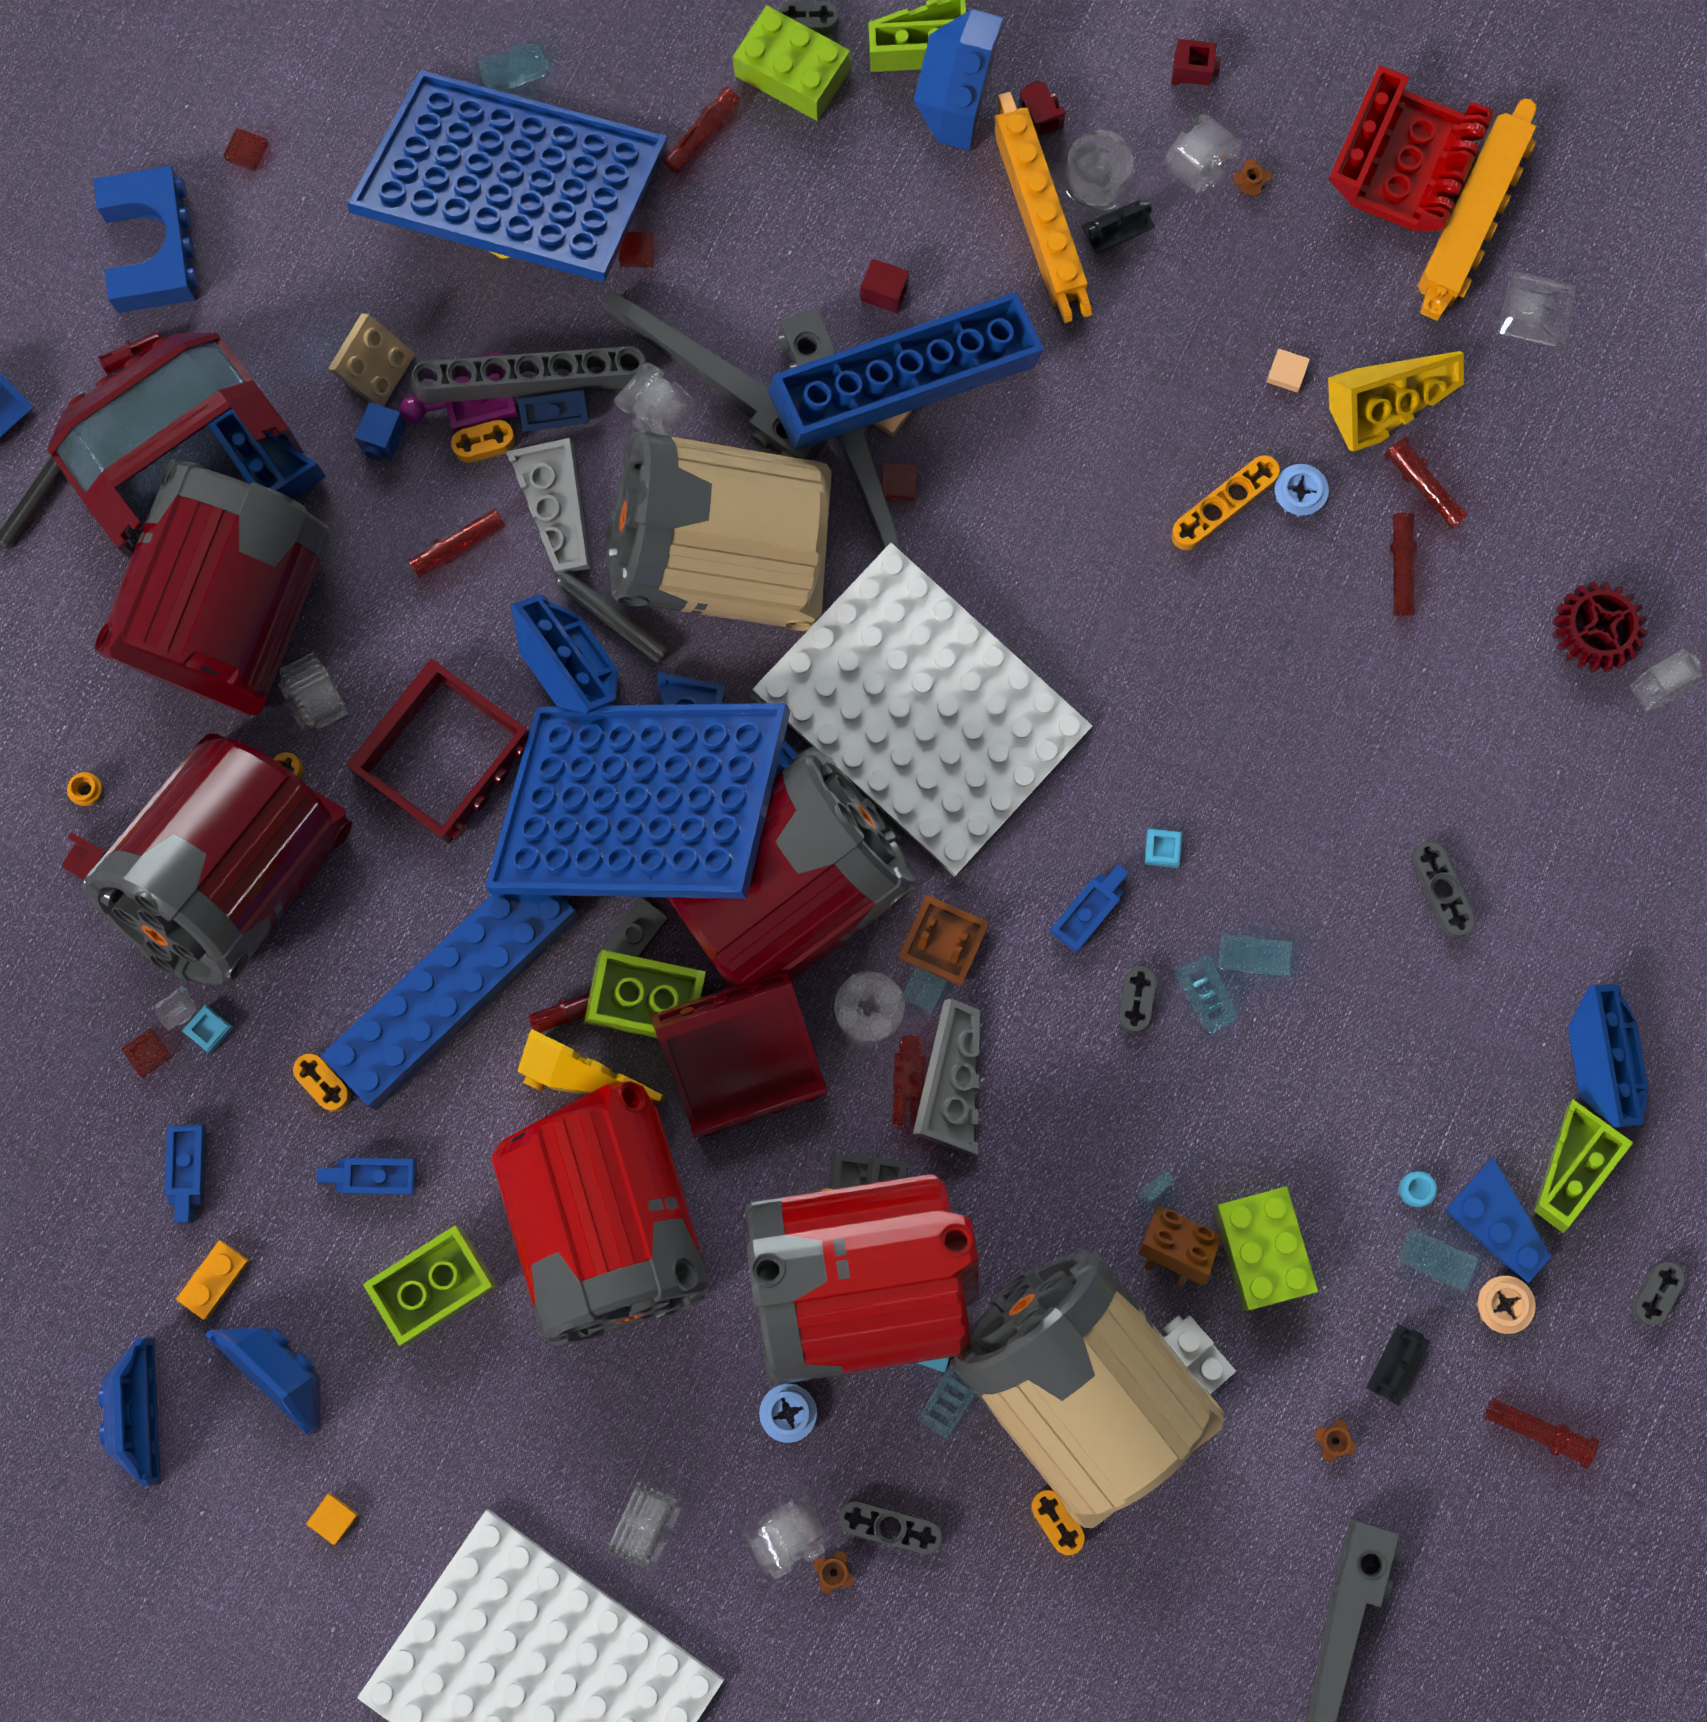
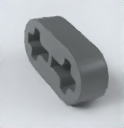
[778,1,839,36]
[1118,966,1156,1033]
[1631,1262,1685,1325]

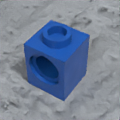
[354,402,407,460]

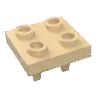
[328,313,416,407]

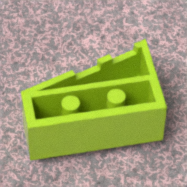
[868,0,966,72]
[1534,1099,1633,1233]

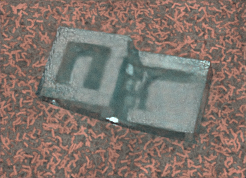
[475,42,551,91]
[1218,934,1294,978]
[1397,1228,1479,1293]

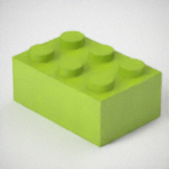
[733,5,851,121]
[584,950,706,1039]
[1212,1186,1318,1311]
[363,1225,499,1346]

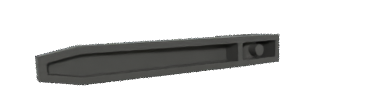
[601,290,828,460]
[777,307,902,552]
[1306,1518,1402,1722]

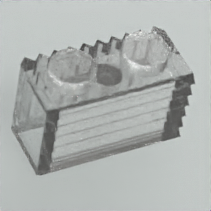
[1630,648,1703,712]
[277,652,350,735]
[607,1480,682,1569]

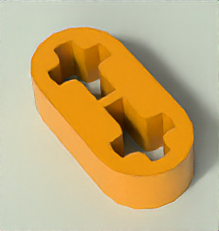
[451,420,515,463]
[293,1053,351,1112]
[1031,1489,1085,1555]

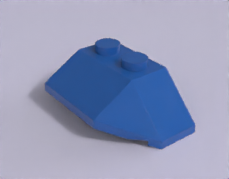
[914,9,1004,151]
[511,594,618,714]
[1568,984,1649,1128]
[205,1327,320,1435]
[98,1338,161,1486]

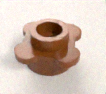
[1233,159,1272,196]
[1314,1420,1356,1462]
[813,1551,854,1594]

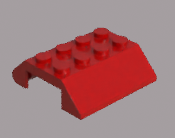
[1328,65,1494,231]

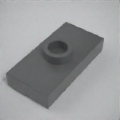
[598,897,669,957]

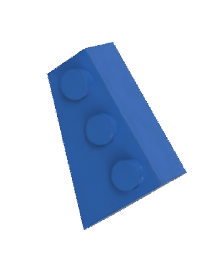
[208,409,327,499]

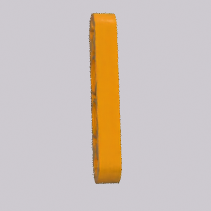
[1171,455,1280,550]

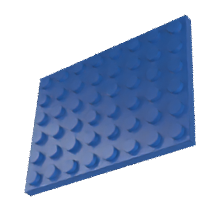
[348,70,667,282]
[485,703,791,899]

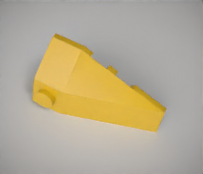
[1328,351,1464,452]
[518,1029,665,1104]

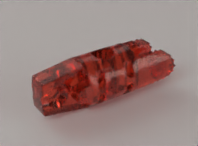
[892,1035,925,1127]

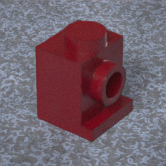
[1171,39,1221,86]
[1019,81,1066,138]

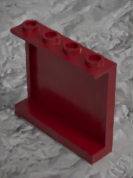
[651,969,828,1138]

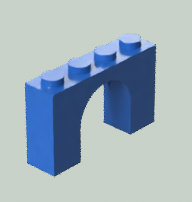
[93,166,199,313]

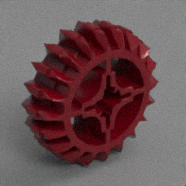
[1552,581,1648,673]

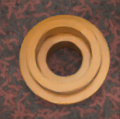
[67,772,103,806]

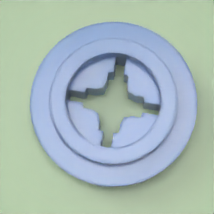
[1274,464,1329,518]
[759,1384,817,1443]

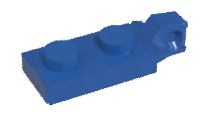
[1049,864,1129,954]
[164,1124,206,1224]
[316,1158,417,1195]

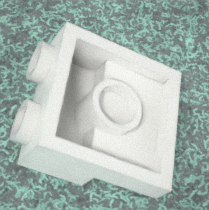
[1163,1315,1236,1394]

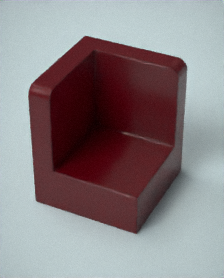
[860,259,909,314]
[62,832,106,879]

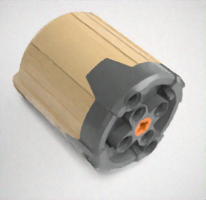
[606,432,832,631]
[950,1249,1226,1528]

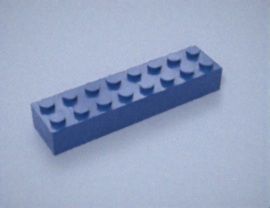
[768,291,1044,451]
[321,894,580,1110]

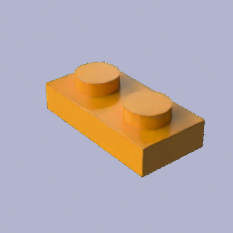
[176,1240,250,1320]

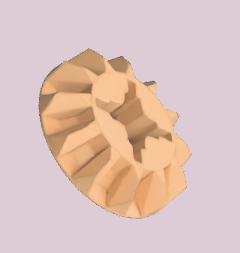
[1476,1276,1536,1334]

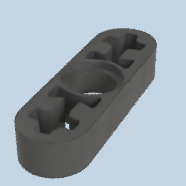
[1411,841,1475,938]
[839,1500,942,1555]

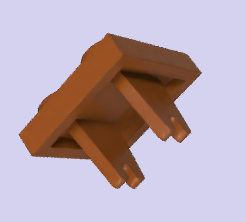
[898,894,990,987]
[1138,1204,1221,1287]

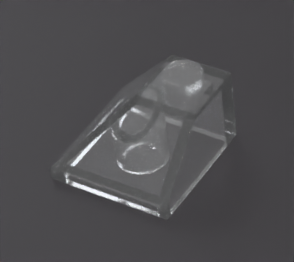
[1498,270,1577,348]

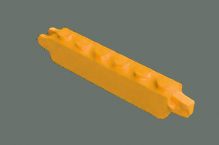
[994,92,1092,323]
[1418,98,1537,321]

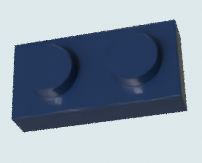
[517,388,590,432]

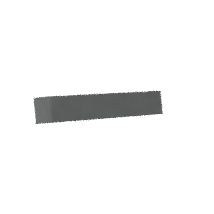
[412,346,645,403]

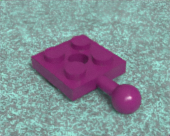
[399,351,518,433]

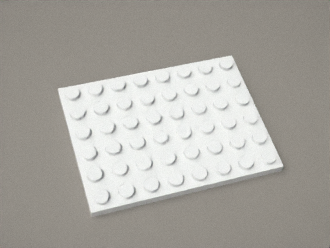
[752,543,1092,877]
[357,1509,724,1722]

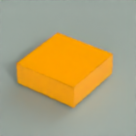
[306,1493,359,1546]

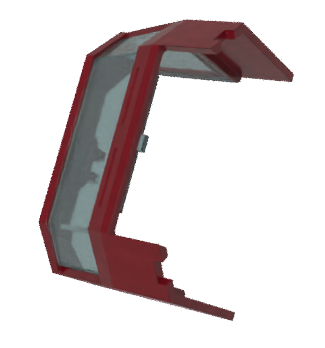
[47,332,303,559]

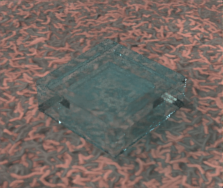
[901,966,947,1013]
[1136,1170,1174,1204]

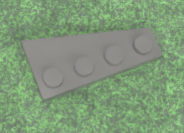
[506,438,591,575]
[913,999,980,1155]

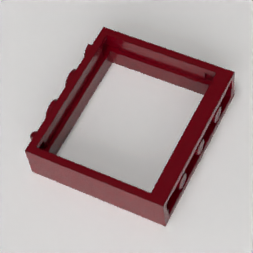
[346,658,530,844]

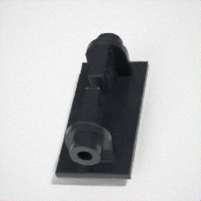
[1081,199,1155,254]
[1366,1324,1431,1406]

